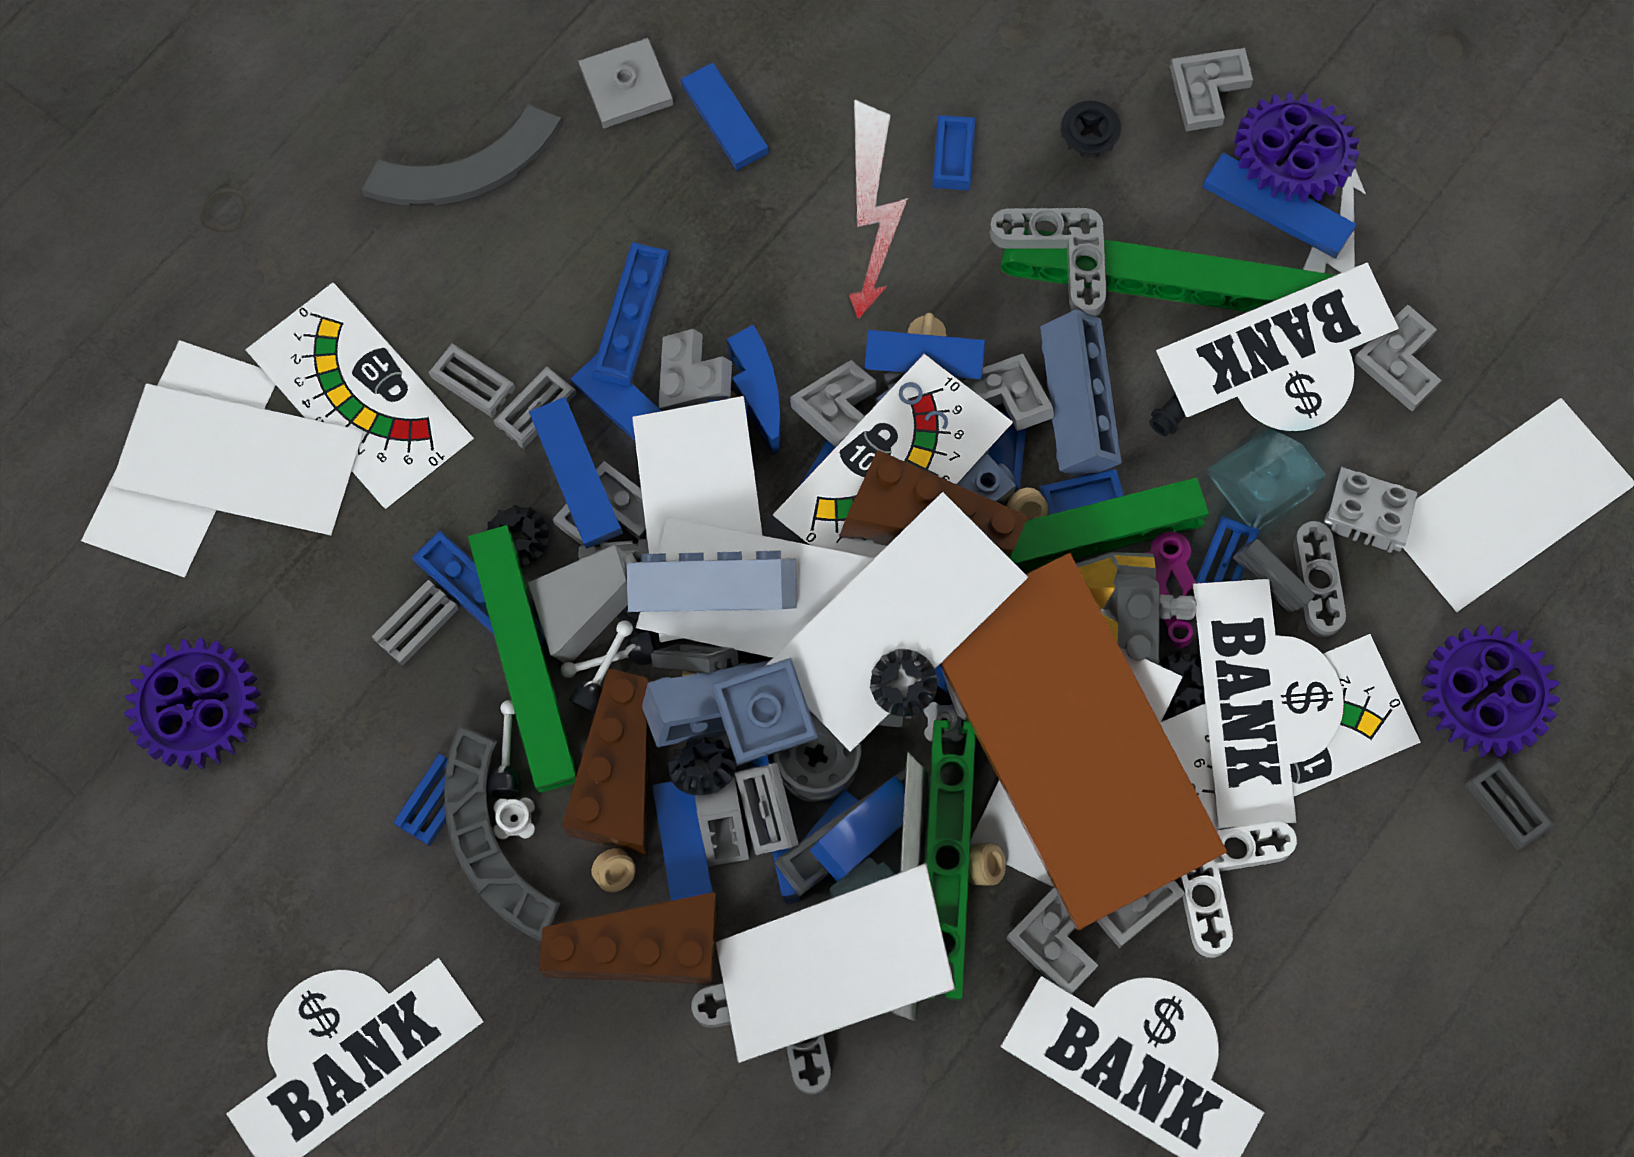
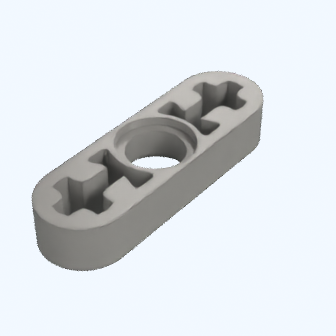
[1293,521,1346,638]

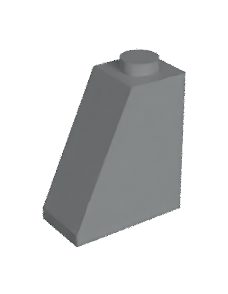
[528,545,637,663]
[691,734,749,867]

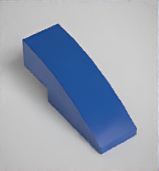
[726,325,781,455]
[810,775,906,882]

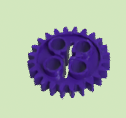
[1234,92,1359,203]
[1421,625,1560,758]
[124,638,261,770]

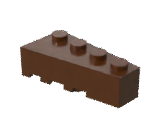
[839,449,1028,558]
[562,668,651,856]
[539,892,718,985]

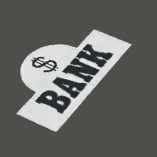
[1156,263,1399,431]
[1193,579,1344,828]
[227,958,483,1157]
[1001,976,1264,1157]

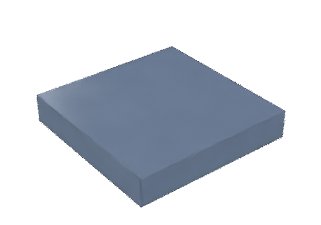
[711,658,818,765]

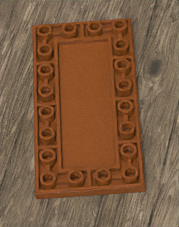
[940,553,1227,930]

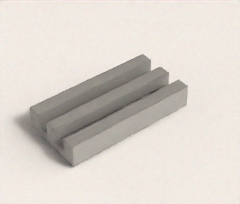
[429,343,516,418]
[493,366,577,449]
[372,580,459,666]
[735,762,799,855]

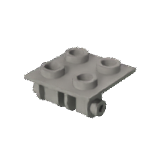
[1323,467,1417,553]

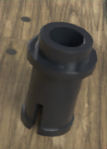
[1149,393,1186,437]

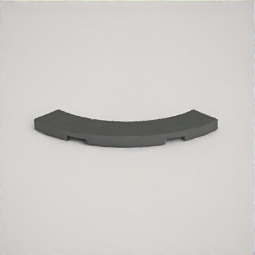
[362,105,563,206]
[444,725,561,942]

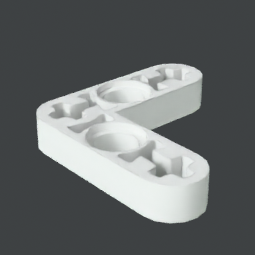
[1179,821,1297,958]

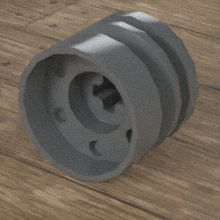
[772,710,861,804]

